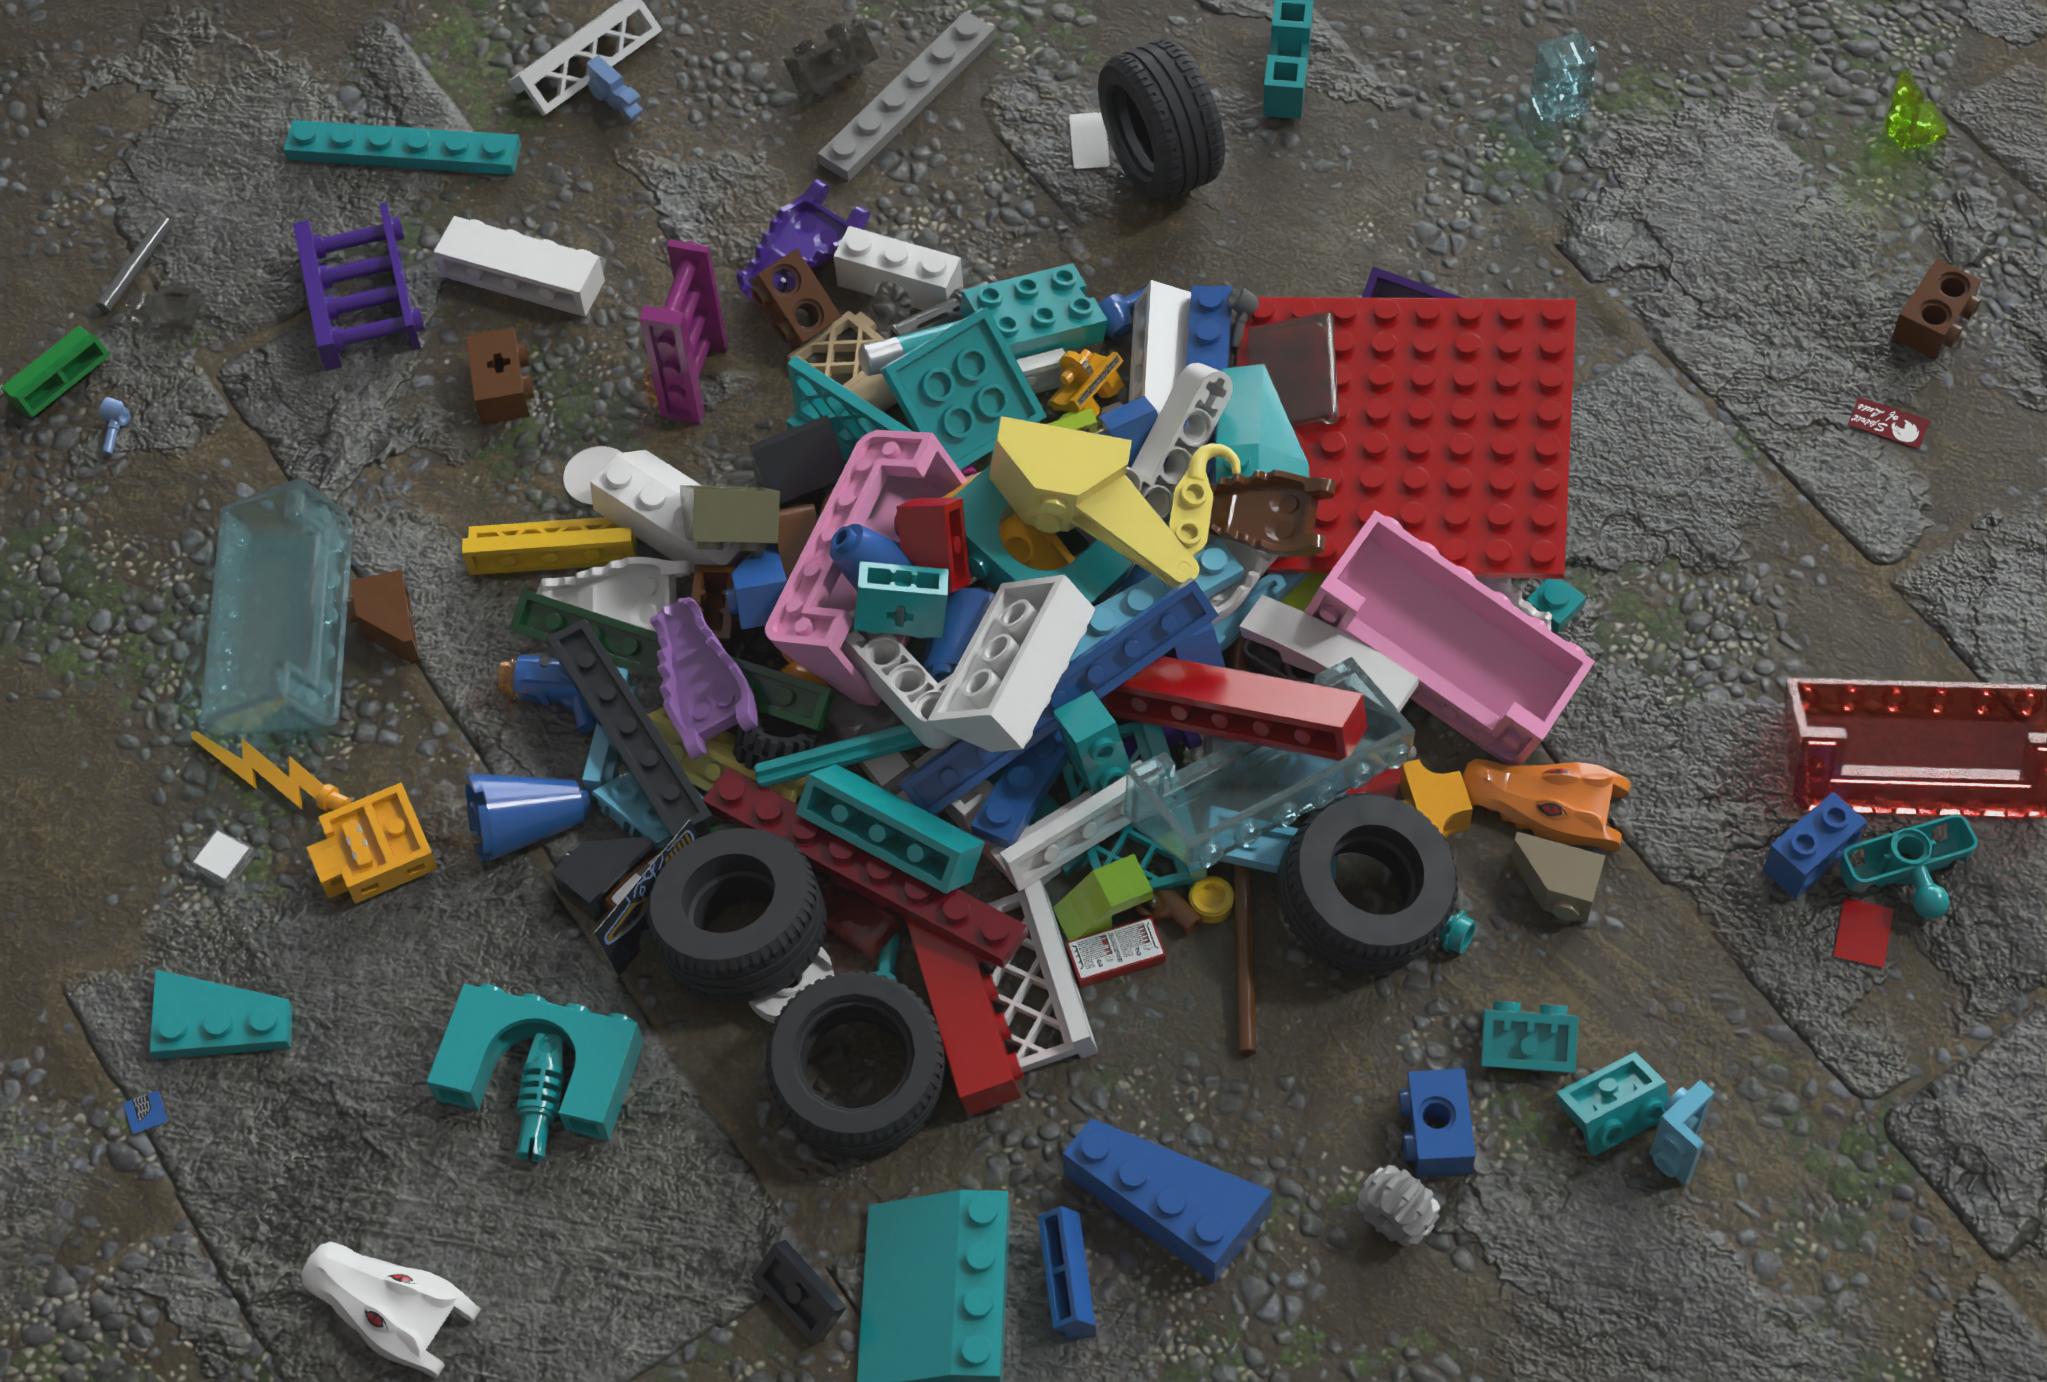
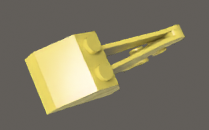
[989,416,1241,589]

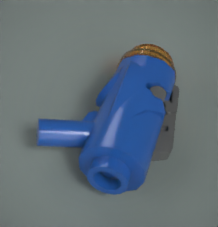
[497,653,595,733]

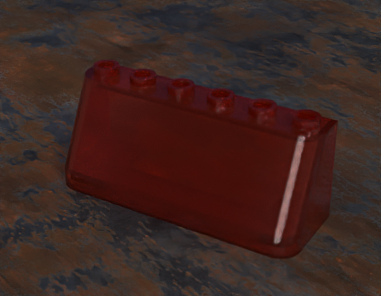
[1784,678,2047,818]

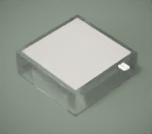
[190,829,256,888]

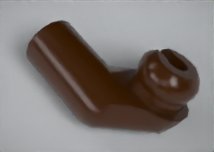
[1135,890,1203,935]

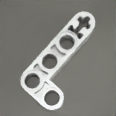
[1125,363,1233,520]
[842,610,960,749]

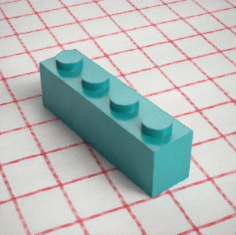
[795,764,985,894]

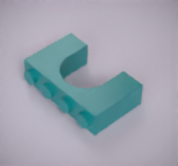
[952,464,1133,607]
[427,984,644,1141]

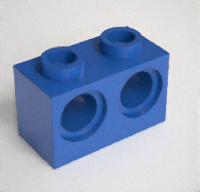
[1762,792,1867,900]

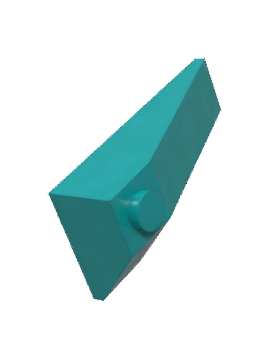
[1216,364,1310,483]

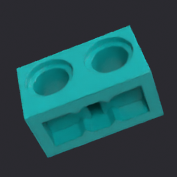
[1053,690,1132,796]

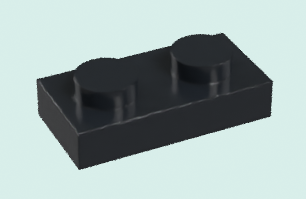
[751,1240,847,1345]

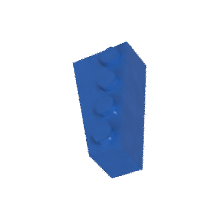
[1062,1118,1273,1284]

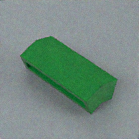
[1,326,110,418]

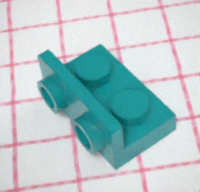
[1480,1001,1579,1073]
[1556,1052,1669,1156]

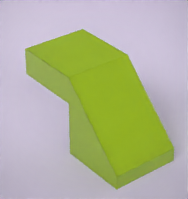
[1053,854,1153,941]

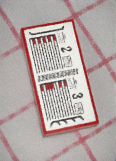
[1066,916,1166,988]

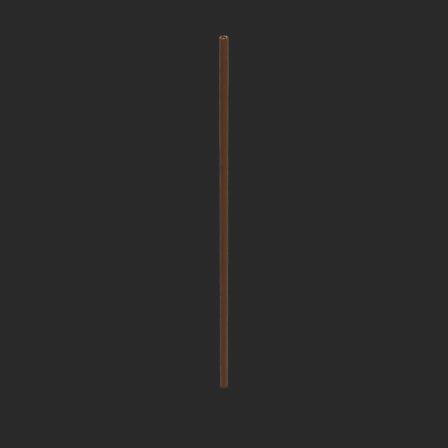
[1229,323,1256,1056]

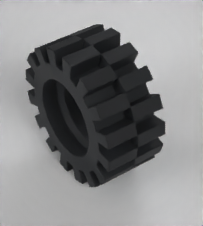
[733,712,817,770]

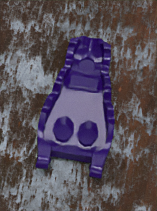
[736,179,871,300]

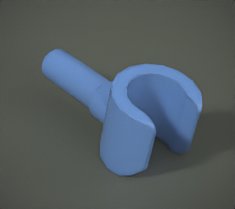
[99,397,130,456]

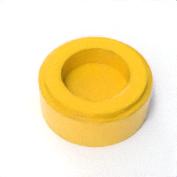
[1189,876,1234,923]

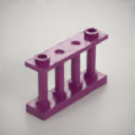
[639,239,728,424]

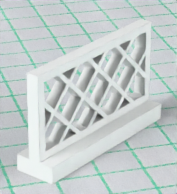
[983,879,1099,1072]

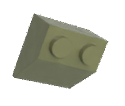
[680,485,780,551]

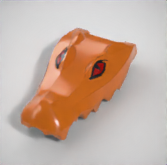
[1462,759,1631,852]

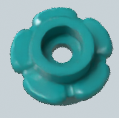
[1437,910,1477,954]

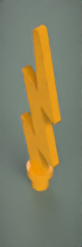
[191,731,351,812]

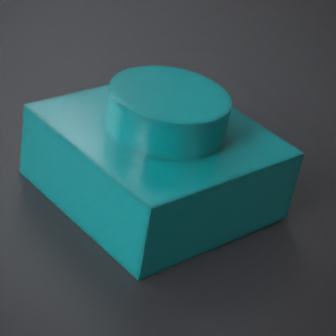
[1526,579,1587,633]

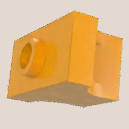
[1399,759,1473,838]

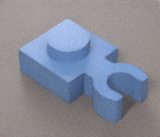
[586,55,643,121]

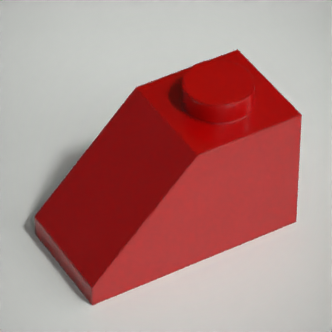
[894,498,970,593]

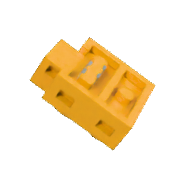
[306,782,438,904]

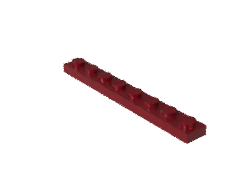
[702,767,1028,969]

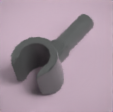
[1227,288,1259,349]

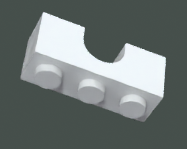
[833,226,963,315]

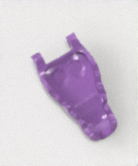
[650,597,758,760]

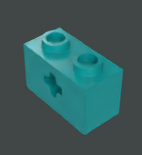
[854,561,949,638]

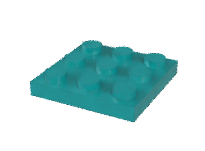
[880,307,1047,470]

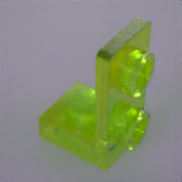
[1885,69,1949,151]

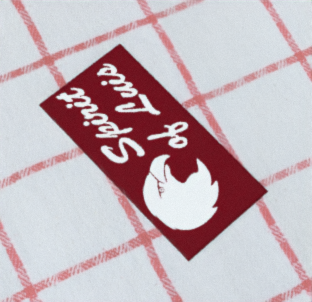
[1848,397,1930,449]

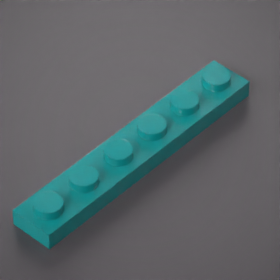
[283,120,521,175]

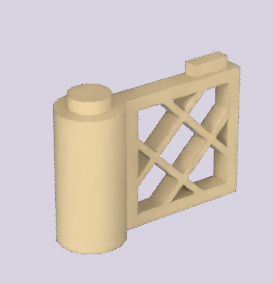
[787,311,898,412]

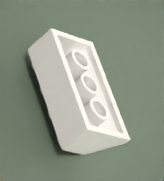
[590,450,752,574]
[927,575,1096,752]

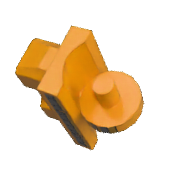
[1048,349,1124,417]

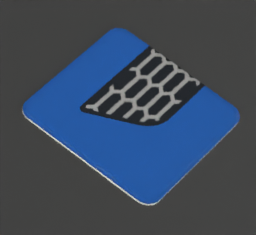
[124,1091,167,1134]

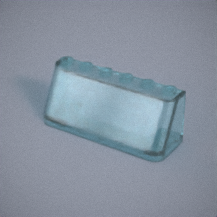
[199,477,353,736]
[1124,657,1416,868]

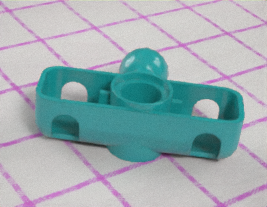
[1840,814,1978,919]

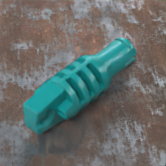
[515,1033,565,1162]

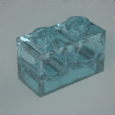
[1530,32,1599,124]

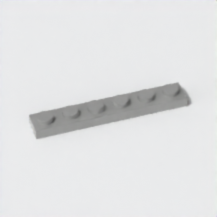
[818,11,996,182]

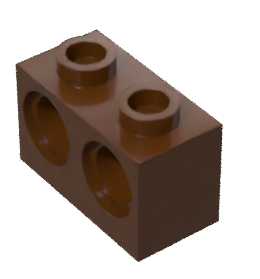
[748,248,842,348]
[1892,259,1982,360]

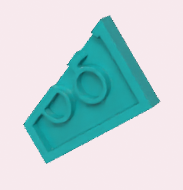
[150,970,293,1059]

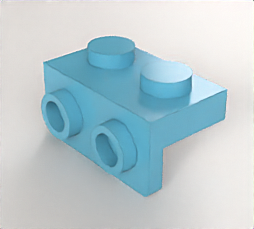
[1649,1080,1715,1184]

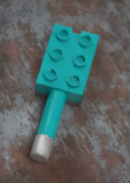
[858,263,1108,376]

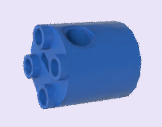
[921,587,996,683]

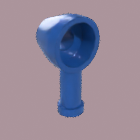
[1098,284,1148,340]

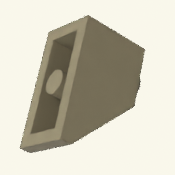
[1511,832,1605,922]

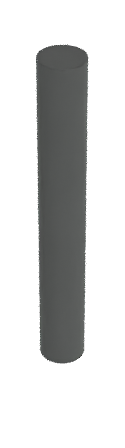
[96,215,172,313]

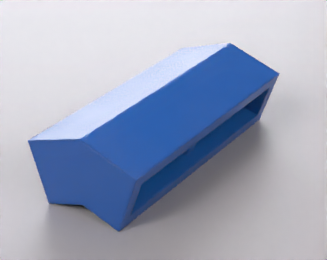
[1038,1206,1096,1340]

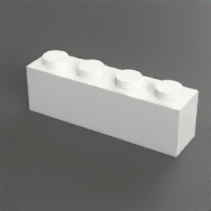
[434,216,605,317]
[1128,280,1191,416]

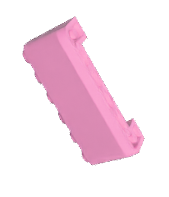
[765,430,968,706]
[1304,510,1595,765]

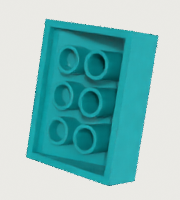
[857,1190,1010,1382]

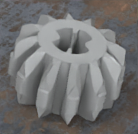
[1356,1165,1441,1246]

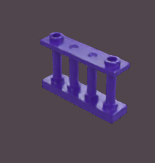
[293,202,425,371]

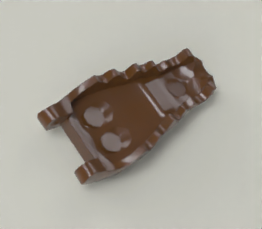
[1208,469,1336,557]

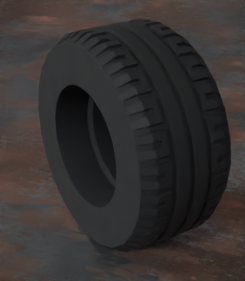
[1276,792,1459,975]
[646,828,827,1003]

